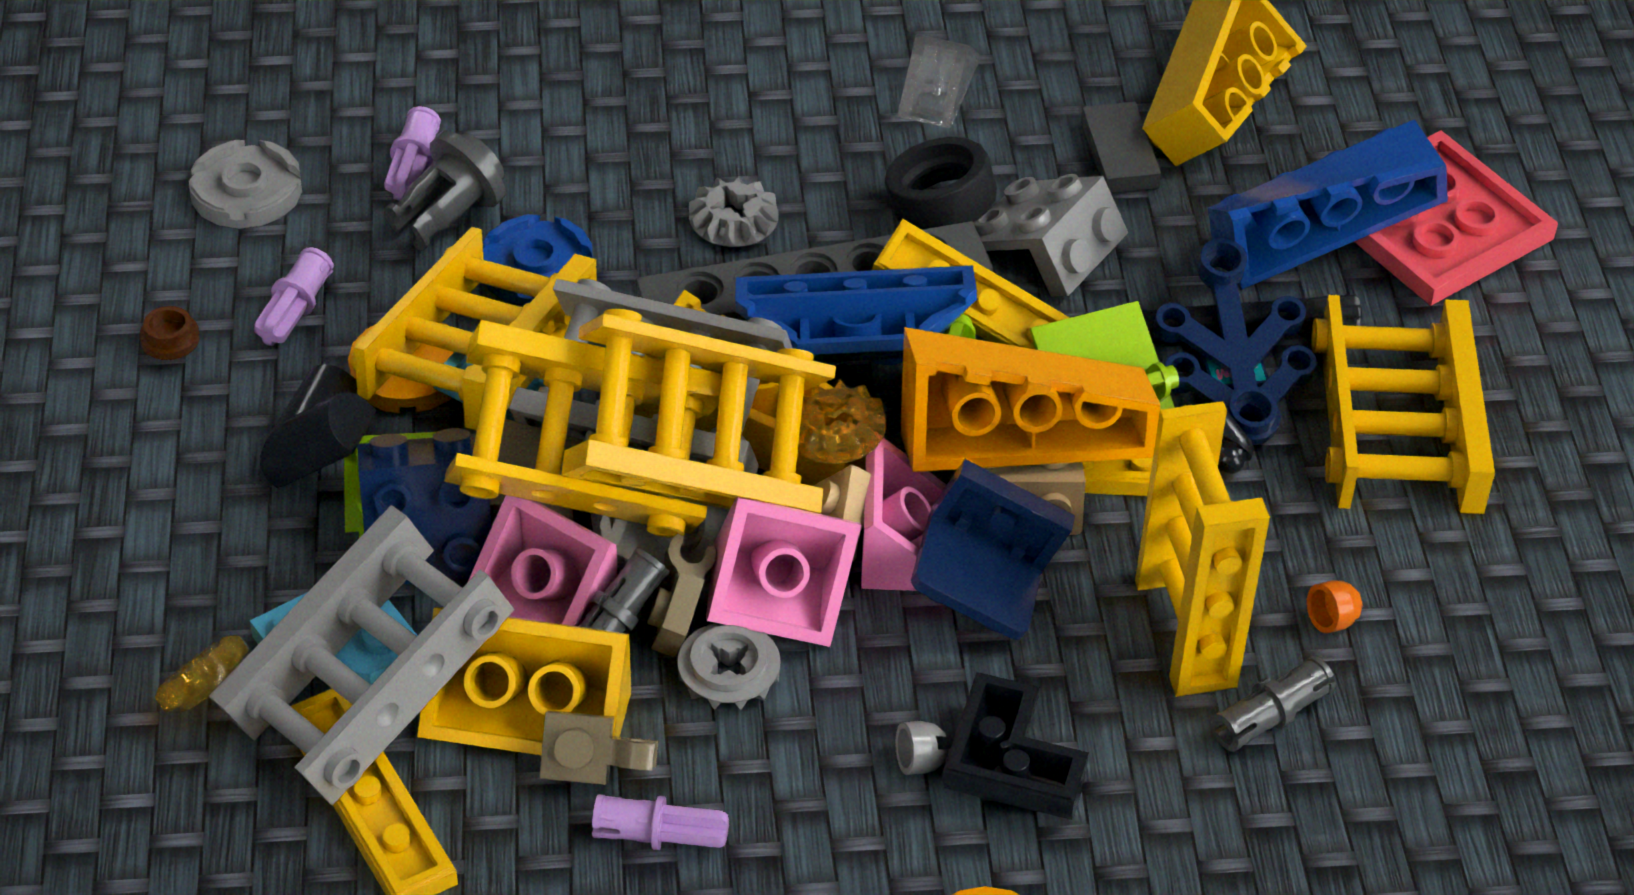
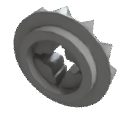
[689,176,779,247]
[677,623,781,710]

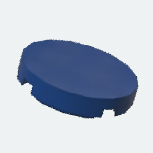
[483,215,593,306]

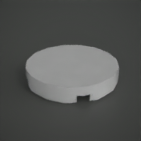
[189,140,302,229]

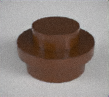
[139,306,200,360]

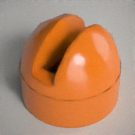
[1307,580,1363,634]

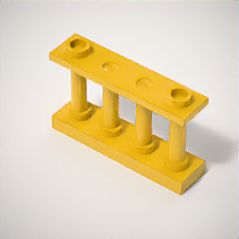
[351,227,597,431]
[1312,295,1495,514]
[561,309,836,514]
[444,320,722,538]
[1135,401,1270,697]

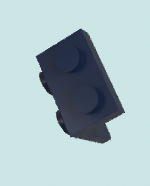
[357,428,492,585]
[911,459,1075,640]

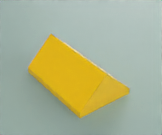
[417,607,631,756]

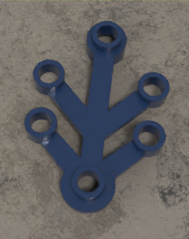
[1153,238,1317,445]

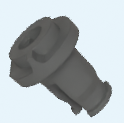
[384,130,506,251]

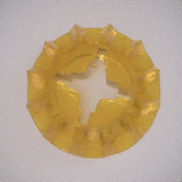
[798,379,886,464]
[155,635,250,713]

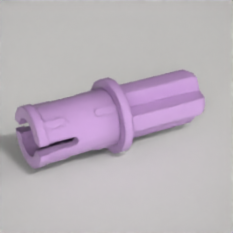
[384,106,441,201]
[254,247,334,346]
[592,794,729,850]

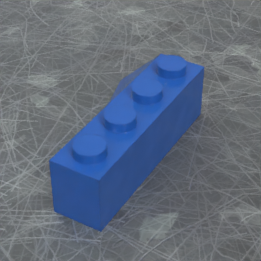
[1208,119,1448,290]

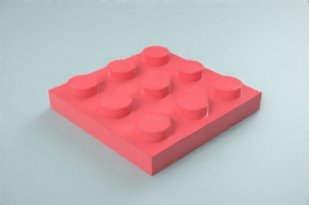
[1354,130,1558,306]

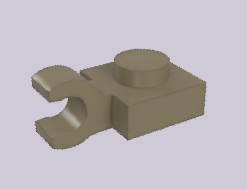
[647,534,716,657]
[539,711,659,785]

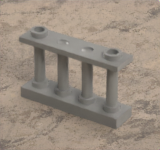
[509,279,793,474]
[209,505,515,806]

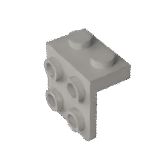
[973,174,1128,297]

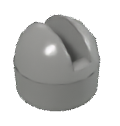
[895,721,948,775]

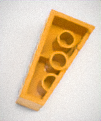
[900,327,1160,472]

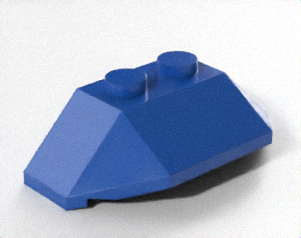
[735,265,977,365]

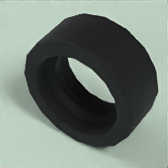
[885,136,997,230]

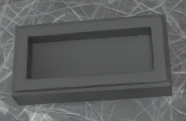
[1081,102,1161,193]

